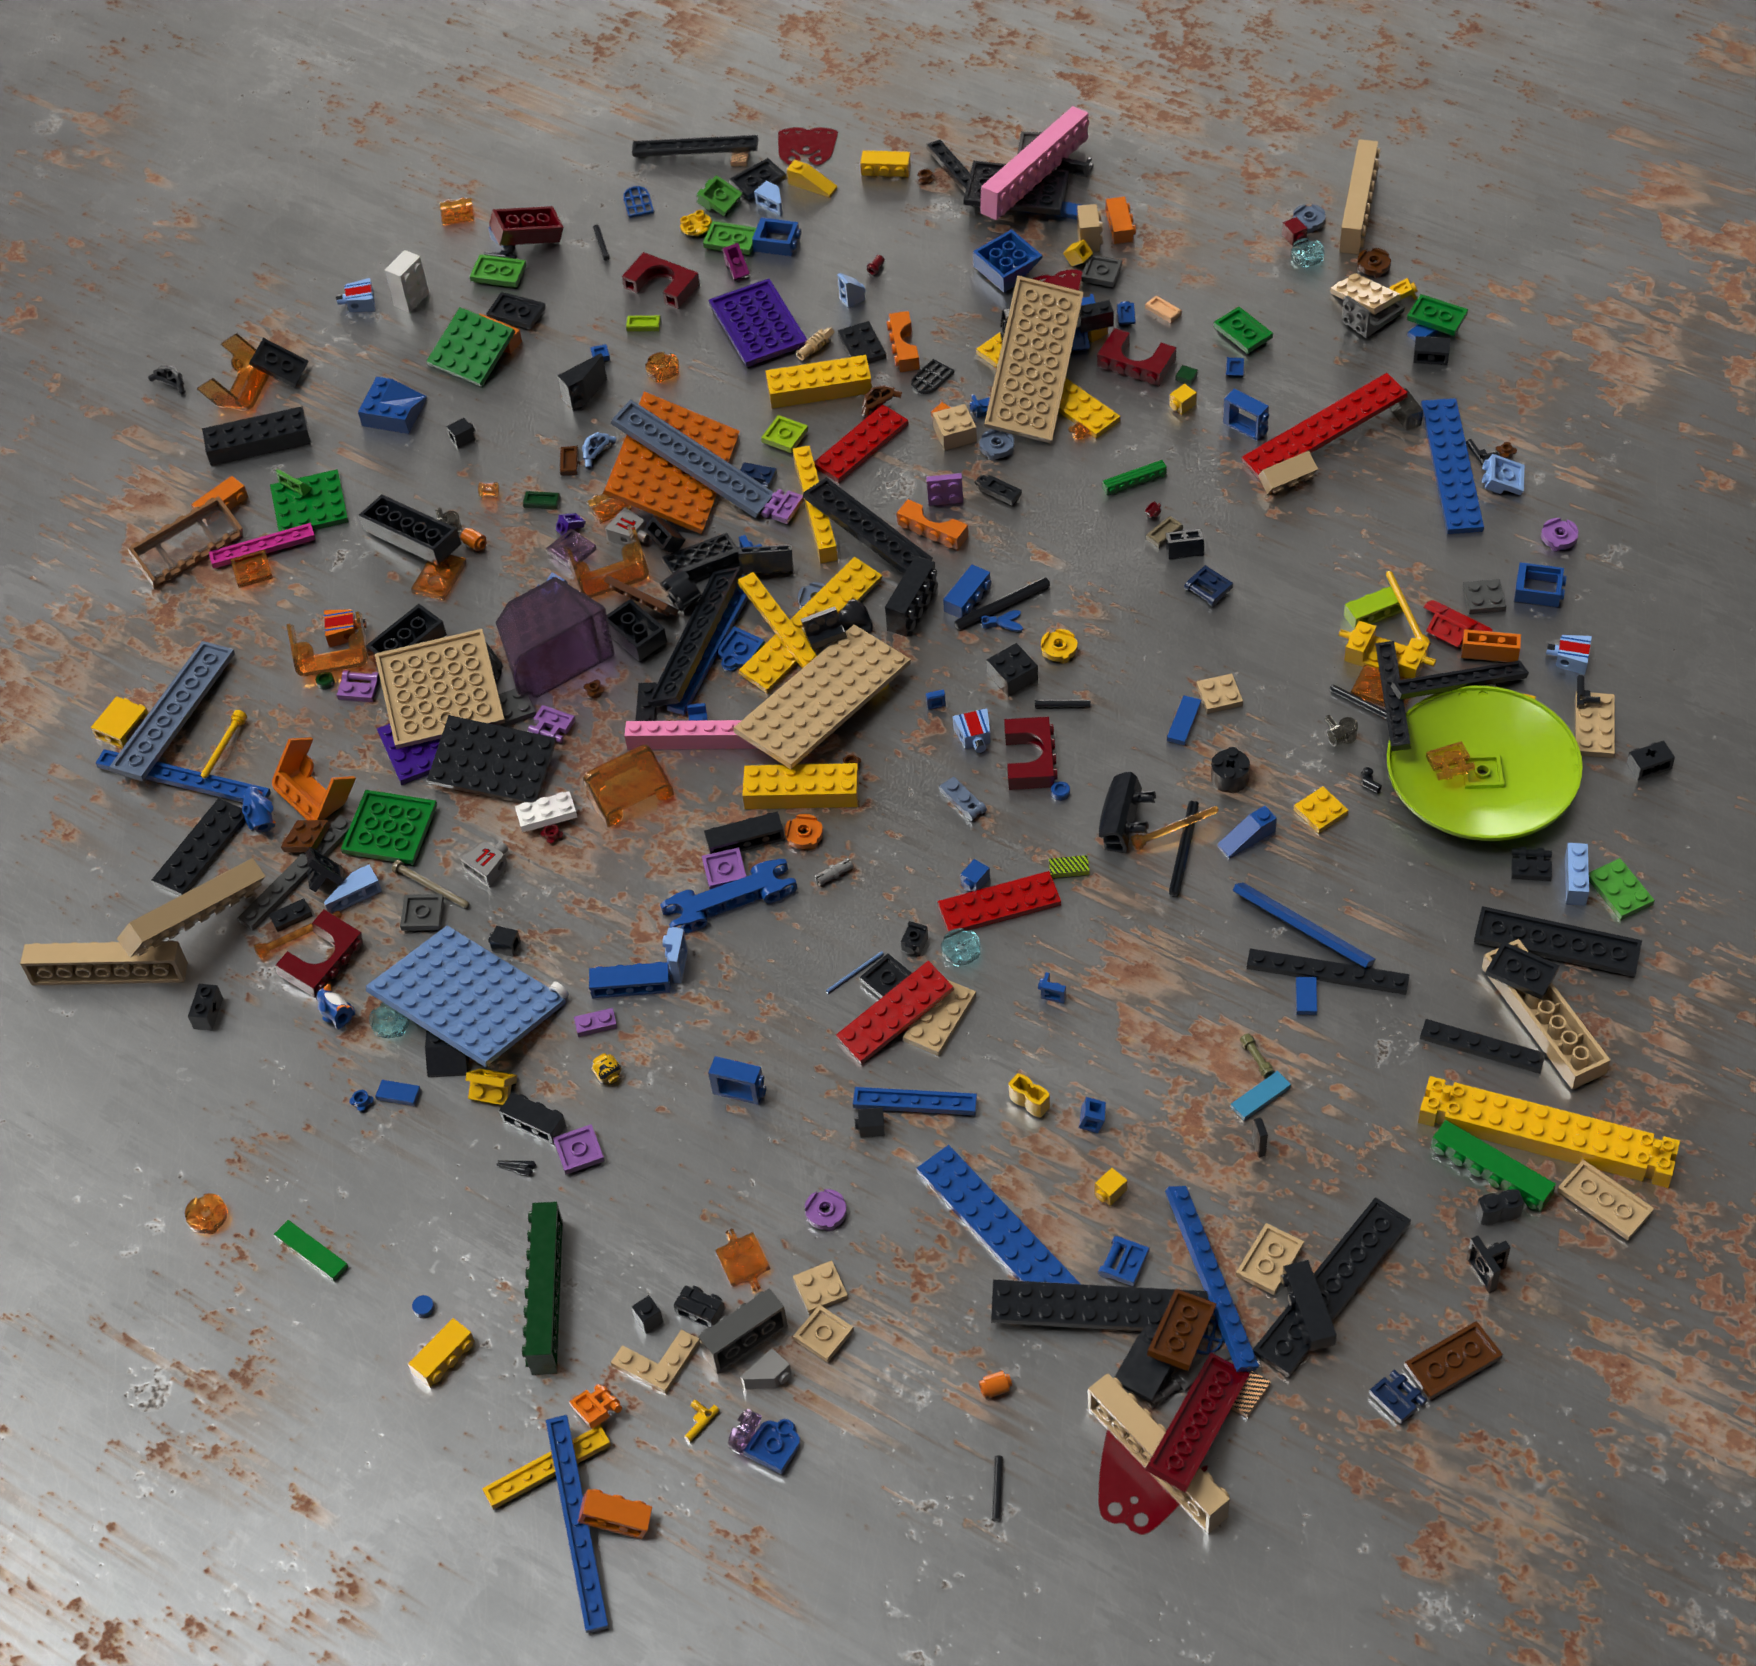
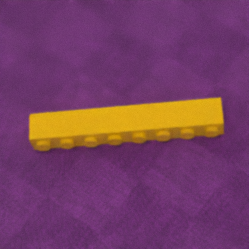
[793,445,838,564]

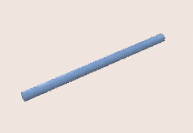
[826,951,884,993]

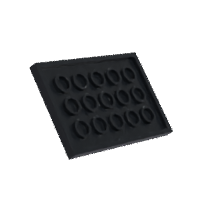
[963,160,1069,215]
[427,715,557,804]

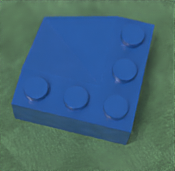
[973,229,1043,292]
[358,376,427,434]

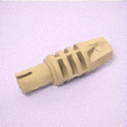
[796,327,835,360]

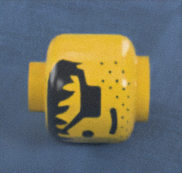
[592,1053,622,1084]

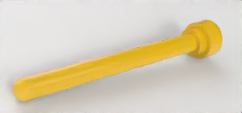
[1386,571,1431,646]
[201,710,248,779]

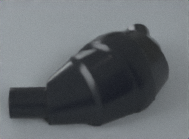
[148,366,186,394]

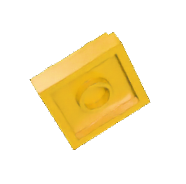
[465,1068,518,1105]

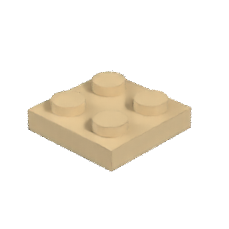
[1196,673,1243,714]
[793,1260,848,1314]
[793,1305,854,1363]

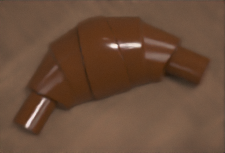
[861,385,903,417]

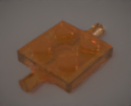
[715,1229,770,1292]

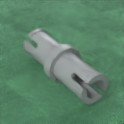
[814,858,854,886]

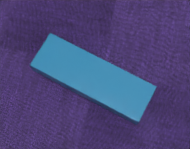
[1230,1071,1291,1121]

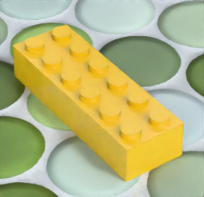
[765,355,872,409]
[742,763,859,809]

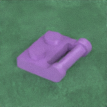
[336,670,380,703]

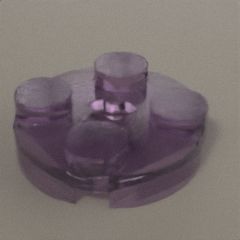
[728,1409,762,1455]

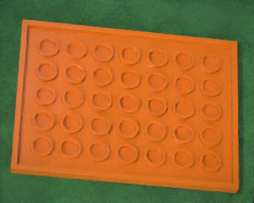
[603,391,740,534]

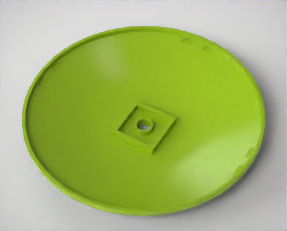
[1387,686,1583,841]

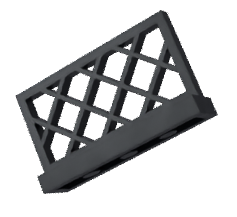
[662,533,739,583]

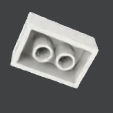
[385,250,429,313]

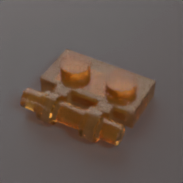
[440,197,475,225]
[587,494,632,524]
[1426,741,1475,780]

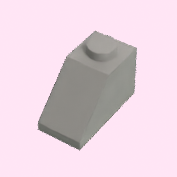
[741,1348,792,1389]

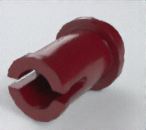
[867,255,885,275]

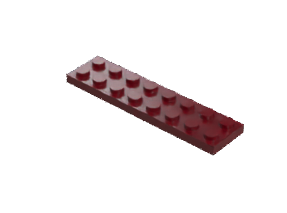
[1145,1352,1250,1492]

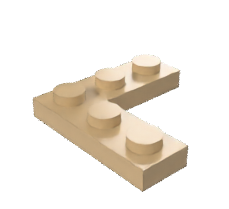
[611,1329,700,1394]

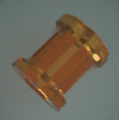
[478,481,499,498]

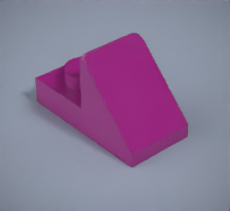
[723,243,750,280]

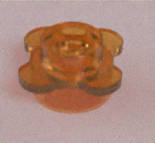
[1068,422,1089,439]

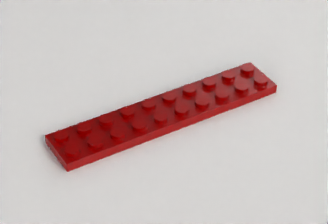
[1241,373,1408,480]

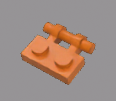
[569,1384,622,1429]

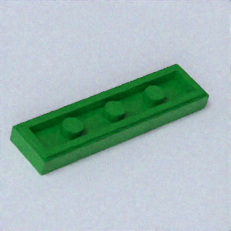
[274,1220,349,1281]

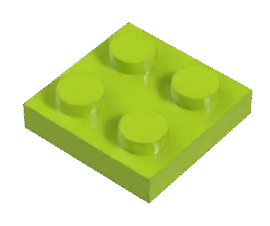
[761,415,808,453]

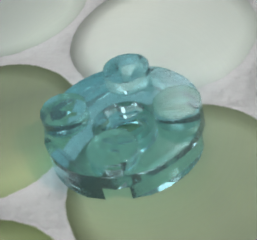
[1291,238,1324,268]
[941,928,981,967]
[369,1003,410,1038]

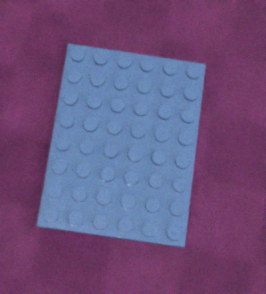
[366,926,566,1067]

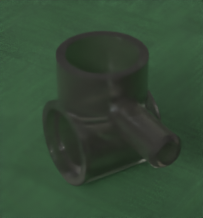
[435,508,462,534]
[1324,715,1358,746]

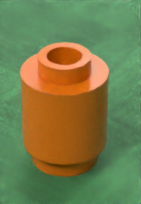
[460,528,487,551]
[978,1370,1012,1398]

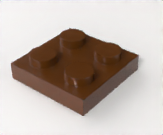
[281,820,331,852]

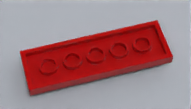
[814,404,908,483]
[938,871,1061,936]
[836,960,954,1065]

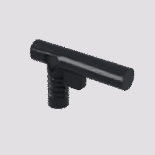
[484,245,517,259]
[1466,439,1499,466]
[1577,675,1601,709]

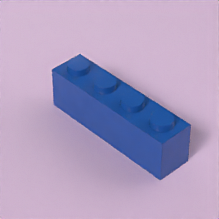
[589,962,670,999]

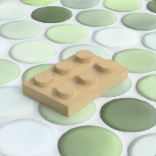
[1236,1223,1304,1295]

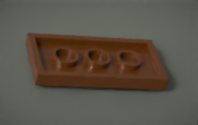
[604,575,679,617]
[1147,1289,1217,1371]
[1404,1321,1503,1400]

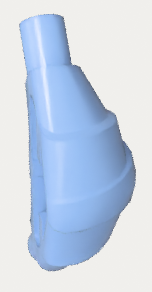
[582,432,616,468]

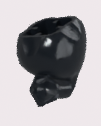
[838,599,873,634]

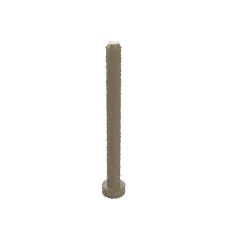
[392,860,470,908]

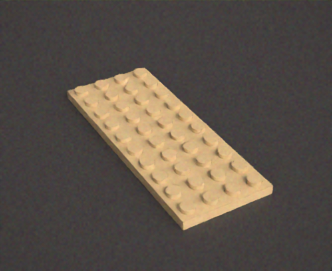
[984,276,1084,443]
[734,625,911,769]

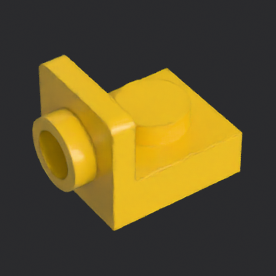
[1389,278,1418,302]

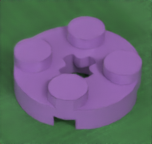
[1541,518,1578,551]
[805,1189,847,1231]

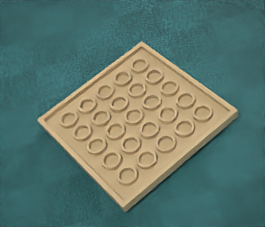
[375,629,505,749]

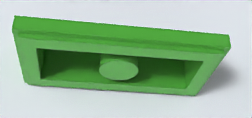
[275,469,312,496]

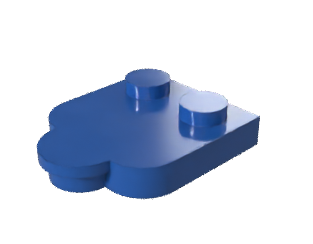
[718,626,765,672]
[743,1419,800,1474]

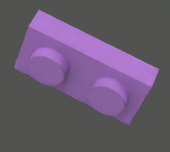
[574,1008,617,1037]

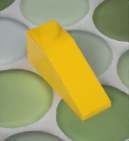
[786,160,837,198]

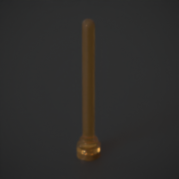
[1130,806,1219,851]
[253,911,342,959]

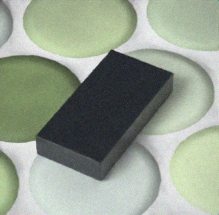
[1252,1117,1268,1158]

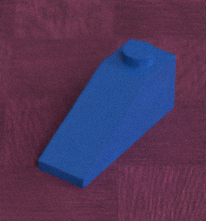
[1217,806,1277,859]

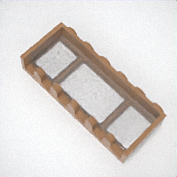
[129,496,243,589]

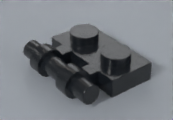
[1511,846,1552,882]

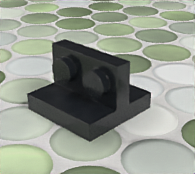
[801,606,847,650]
[306,847,344,892]
[1466,1235,1511,1293]

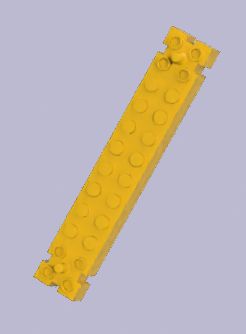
[1418,1076,1680,1188]

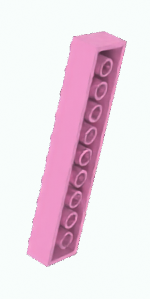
[980,106,1089,220]

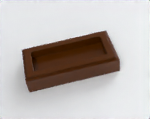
[560,446,579,476]

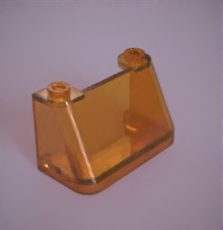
[583,745,674,827]

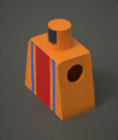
[324,609,367,647]

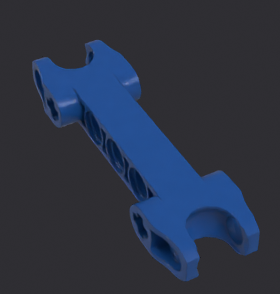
[660,859,798,933]

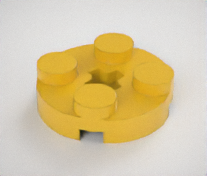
[1041,629,1078,663]

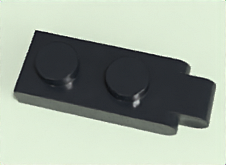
[974,475,1022,505]

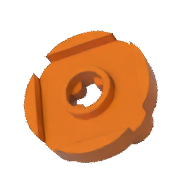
[784,814,823,849]

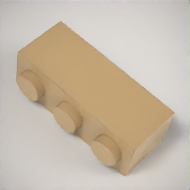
[1258,451,1318,494]

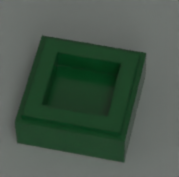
[1175,365,1198,385]

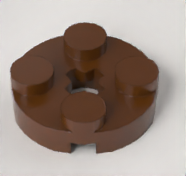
[1357,248,1391,278]

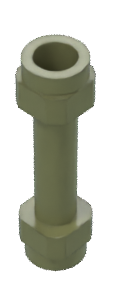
[1240,1033,1275,1078]

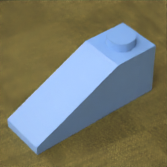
[324,865,382,914]

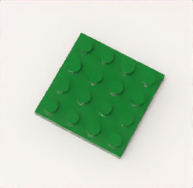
[426,307,515,387]
[270,469,349,532]
[341,790,437,865]

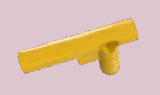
[684,1399,720,1442]

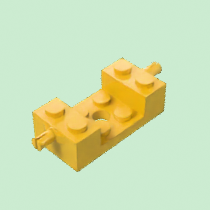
[1338,621,1436,680]

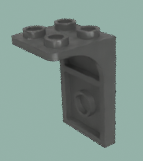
[1342,295,1405,338]

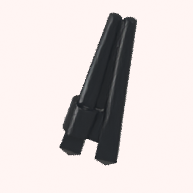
[496,1160,536,1176]

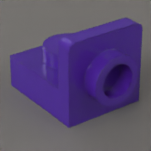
[556,513,586,538]

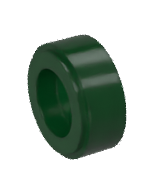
[315,672,335,690]

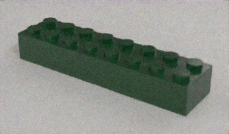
[522,1202,563,1375]

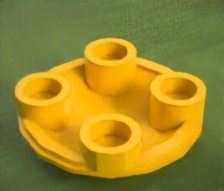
[680,210,712,236]

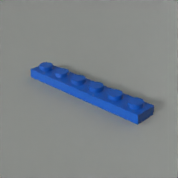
[853,1087,977,1115]

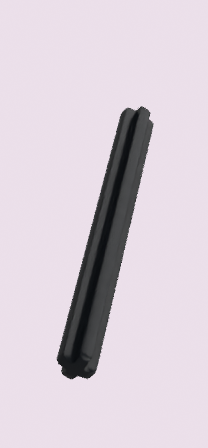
[954,577,1050,630]
[1169,800,1199,897]

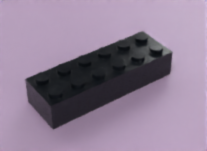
[202,406,311,466]
[358,494,462,565]

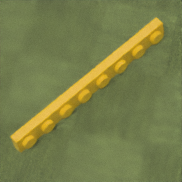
[738,572,817,669]

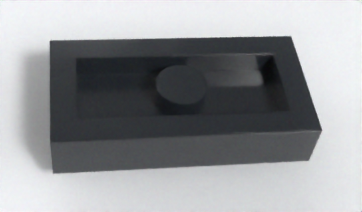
[269,898,313,932]

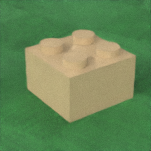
[1077,204,1103,252]
[932,404,977,451]

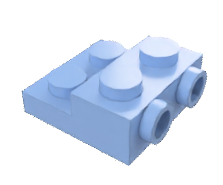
[1482,454,1525,495]
[663,927,688,984]

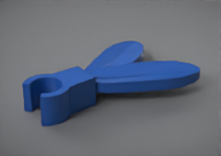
[981,610,1023,632]

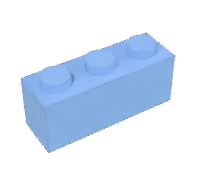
[1565,843,1589,906]

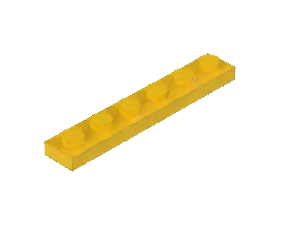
[482,1425,611,1509]

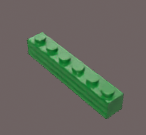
[1102,460,1167,495]

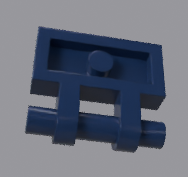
[1369,1370,1427,1424]

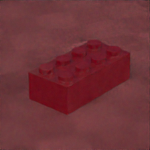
[489,206,564,246]

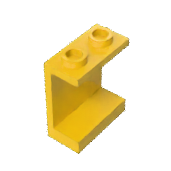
[91,696,148,749]

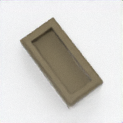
[1146,516,1183,548]

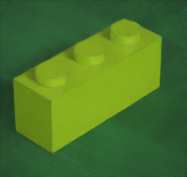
[1344,586,1403,630]

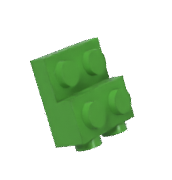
[696,175,742,216]

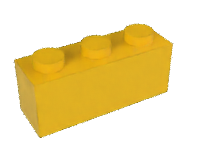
[860,150,911,177]
[408,1318,475,1388]

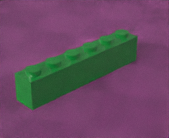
[1431,1120,1556,1212]

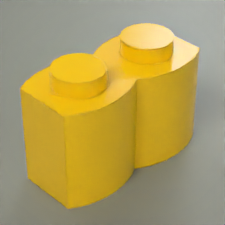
[1008,1073,1050,1118]

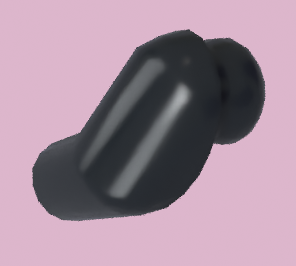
[1360,767,1382,793]

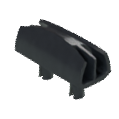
[1099,772,1156,854]

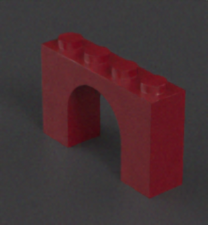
[622,252,700,309]
[1097,328,1177,386]
[1004,716,1058,790]
[275,909,363,998]

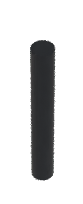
[593,224,610,261]
[1035,700,1091,708]
[992,1455,1003,1522]

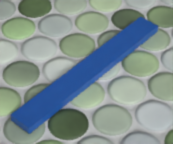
[1233,882,1376,968]

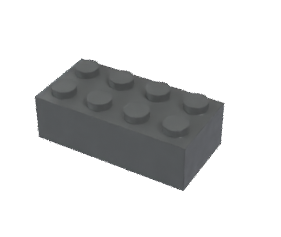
[698,1288,788,1374]

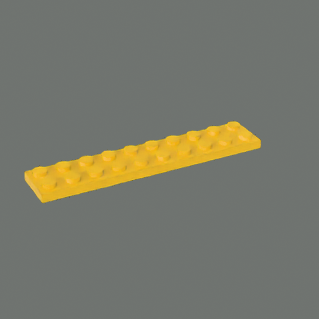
[976,332,1121,439]
[739,556,882,693]

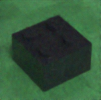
[986,643,1038,696]

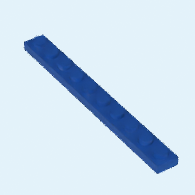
[667,575,748,715]
[96,749,271,802]
[1165,1186,1259,1372]
[546,1415,609,1634]

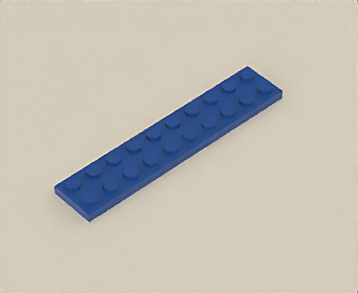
[1421,398,1484,534]
[916,1145,1080,1284]

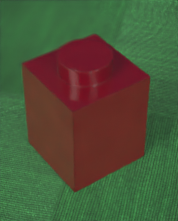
[1282,217,1307,246]

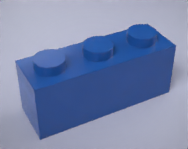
[943,564,992,618]

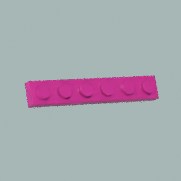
[209,523,316,569]

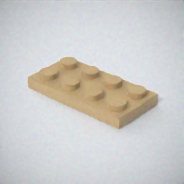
[1330,273,1401,314]
[1575,691,1615,758]
[903,980,976,1056]
[1557,1160,1654,1240]

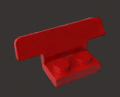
[1423,600,1493,648]

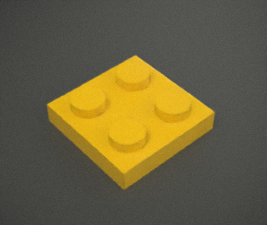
[1293,786,1349,834]

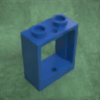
[752,218,801,256]
[1223,389,1269,441]
[1514,562,1567,607]
[708,1056,767,1105]

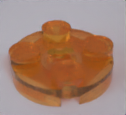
[645,352,679,383]
[185,1193,228,1235]

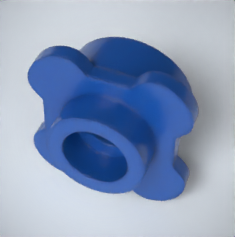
[349,1090,374,1111]

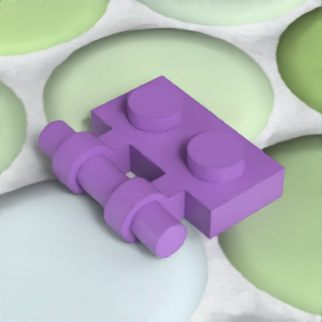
[761,489,804,524]
[528,705,576,743]

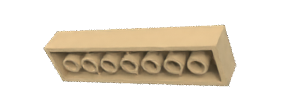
[1339,139,1381,255]
[117,858,266,958]
[1482,939,1610,1090]
[20,940,188,985]
[1088,1373,1230,1534]

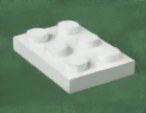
[515,791,577,833]

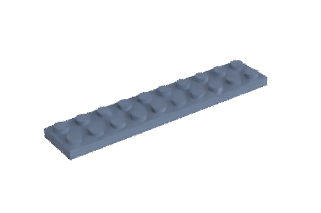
[611,399,774,518]
[109,641,235,781]

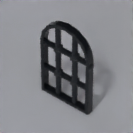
[911,359,954,394]

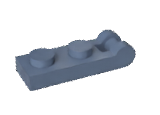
[939,776,987,821]

